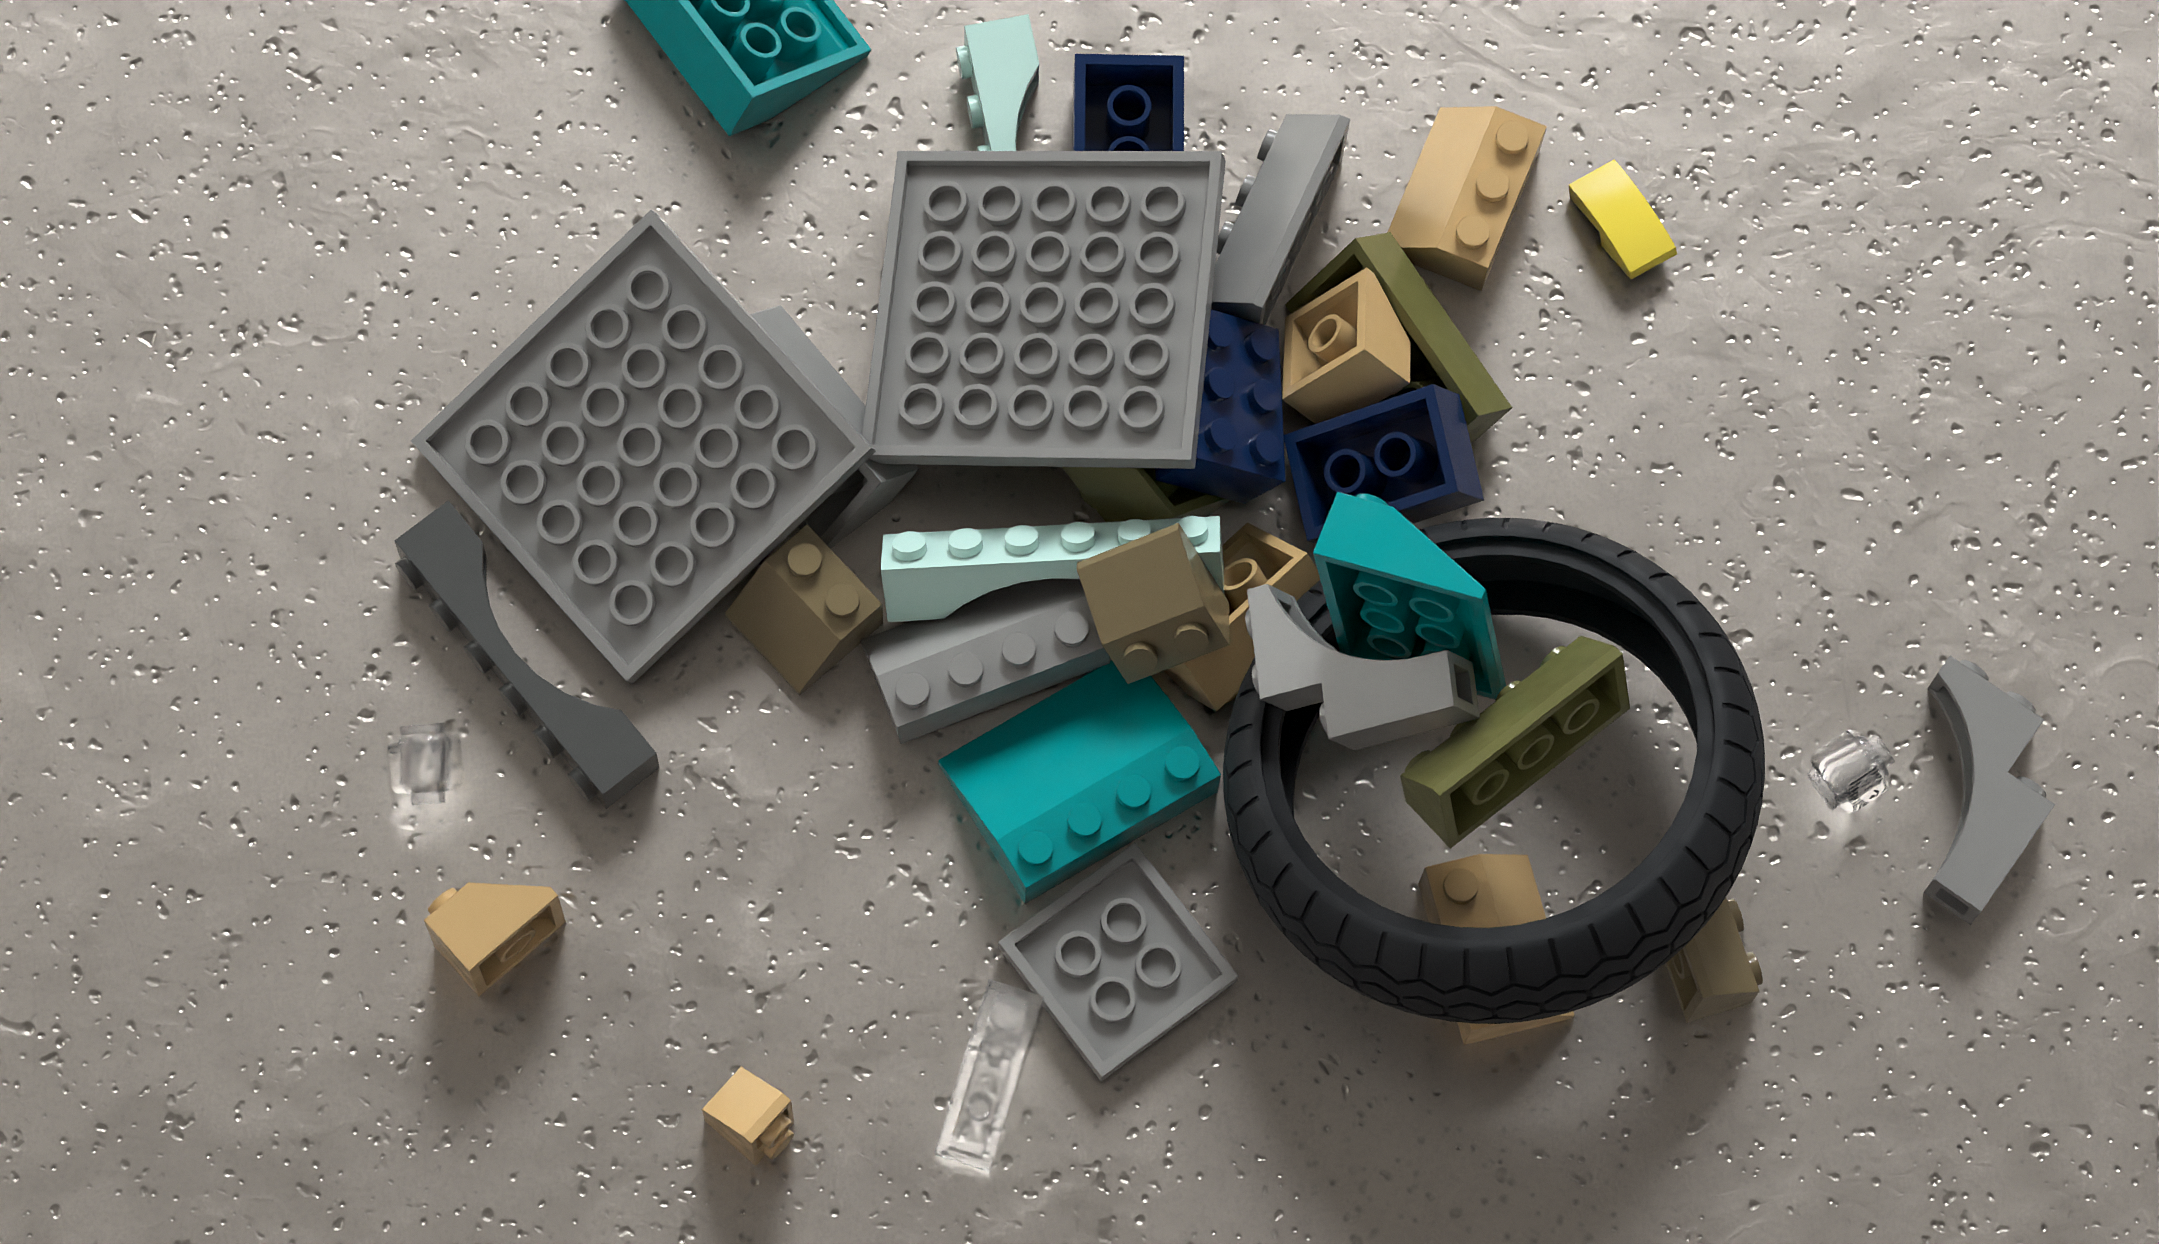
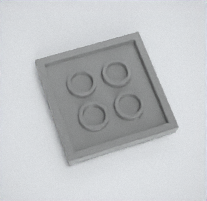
[998,842,1239,1081]

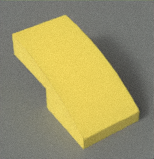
[1568,159,1677,280]

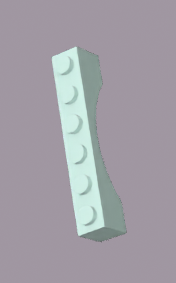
[956,14,1039,151]
[881,516,1224,622]

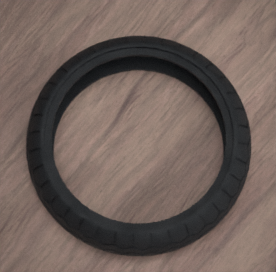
[1223,518,1765,1024]

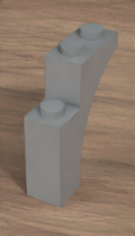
[1245,584,1480,750]
[1923,656,2055,925]

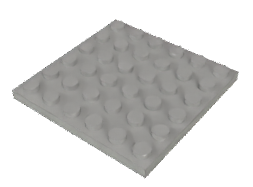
[862,151,1226,469]
[411,210,876,684]

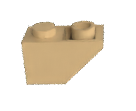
[702,1067,794,1166]

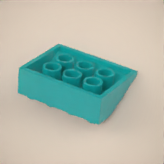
[625,0,872,136]
[1313,492,1506,700]
[938,660,1221,904]

